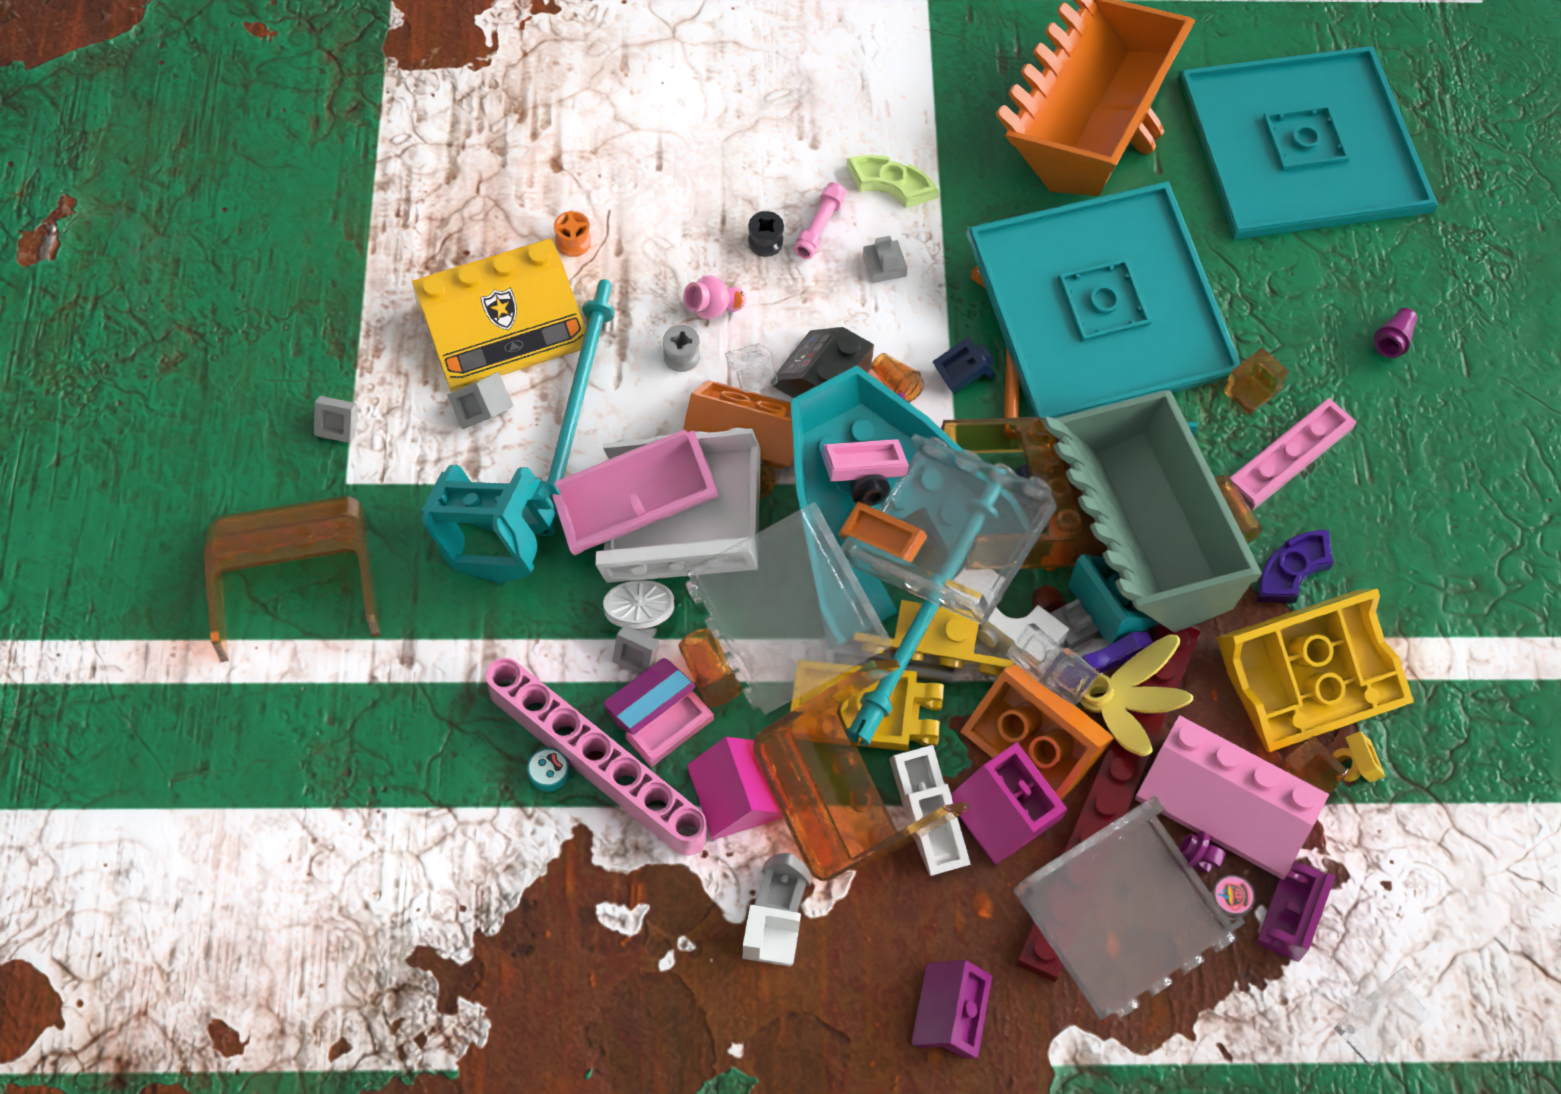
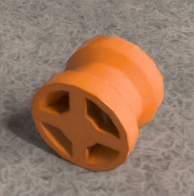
[554,211,591,257]

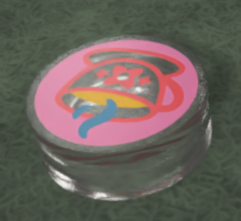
[1210,875,1255,920]

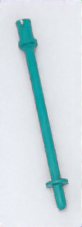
[538,279,615,536]
[845,478,1004,747]

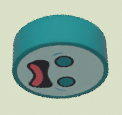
[527,748,569,792]

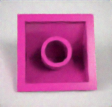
[687,737,790,840]

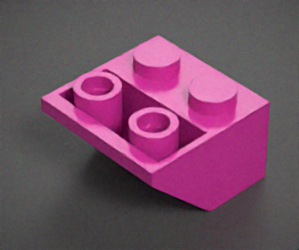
[951,742,1067,866]

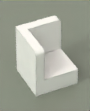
[742,905,801,967]

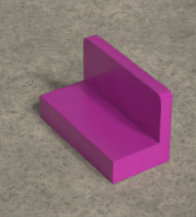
[912,960,992,1059]

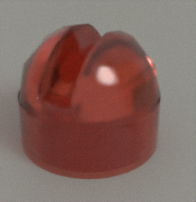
[1032,585,1066,614]

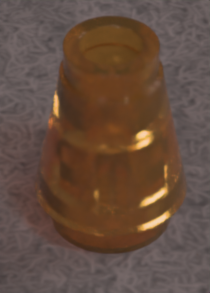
[871,353,925,403]

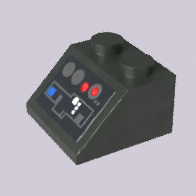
[770,327,874,398]

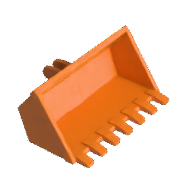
[996,0,1195,196]

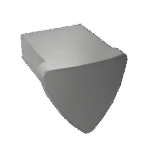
[755,853,813,912]

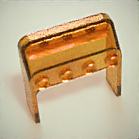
[941,417,1108,571]
[203,496,380,662]
[753,660,971,881]

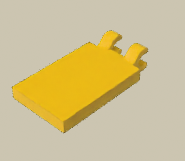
[787,660,944,751]

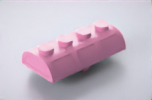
[552,429,720,555]

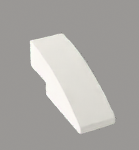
[889,745,971,876]

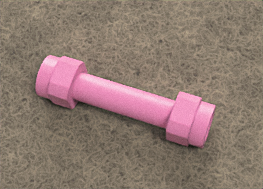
[793,182,847,259]

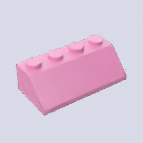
[1135,715,1329,880]

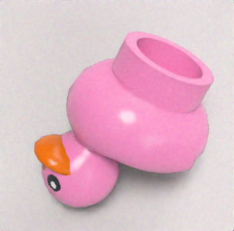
[683,275,746,320]

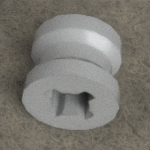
[663,325,700,372]

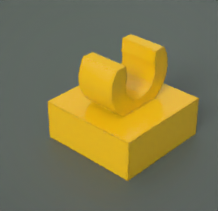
[1332,731,1386,783]

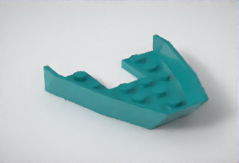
[791,365,1036,651]

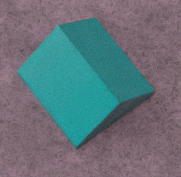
[1068,554,1159,645]

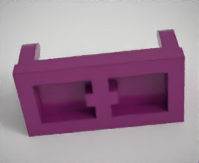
[1255,862,1336,962]

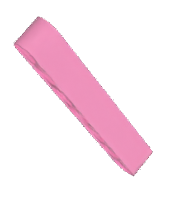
[485,658,707,856]

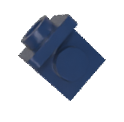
[932,336,996,394]

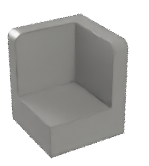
[447,372,513,429]

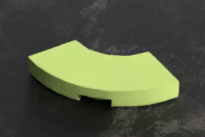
[846,155,939,208]

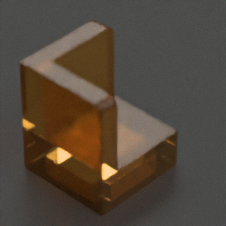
[1224,348,1289,414]
[1279,736,1348,794]

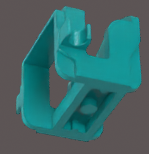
[421,464,561,584]

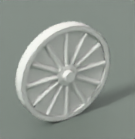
[603,580,674,629]

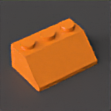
[683,380,794,469]
[960,662,1115,801]

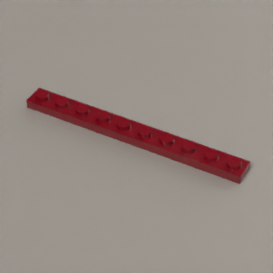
[1016,624,1201,983]

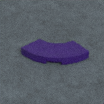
[1257,530,1333,603]
[1053,631,1154,688]

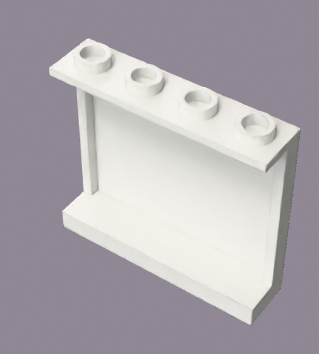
[595,428,761,583]

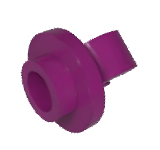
[1178,831,1226,873]

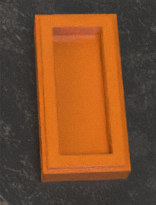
[838,501,927,569]

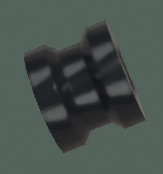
[748,211,784,257]

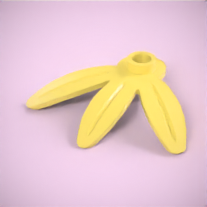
[1078,635,1193,756]

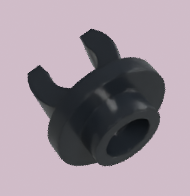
[849,474,890,506]

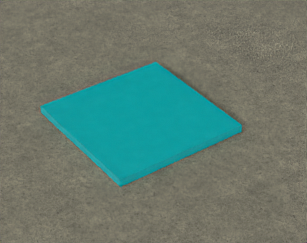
[1178,46,1438,240]
[966,181,1244,427]

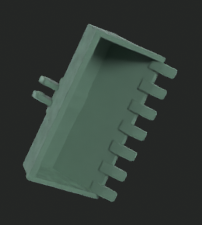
[1042,390,1262,633]

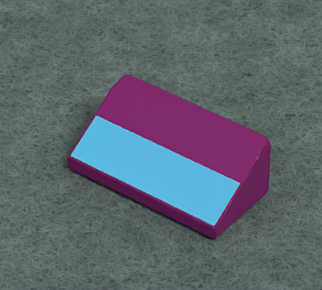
[603,658,696,735]

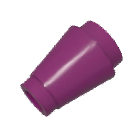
[1374,308,1417,358]

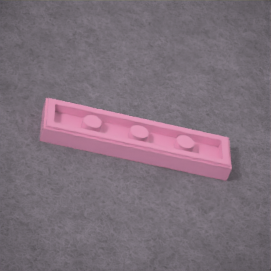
[1225,398,1356,511]

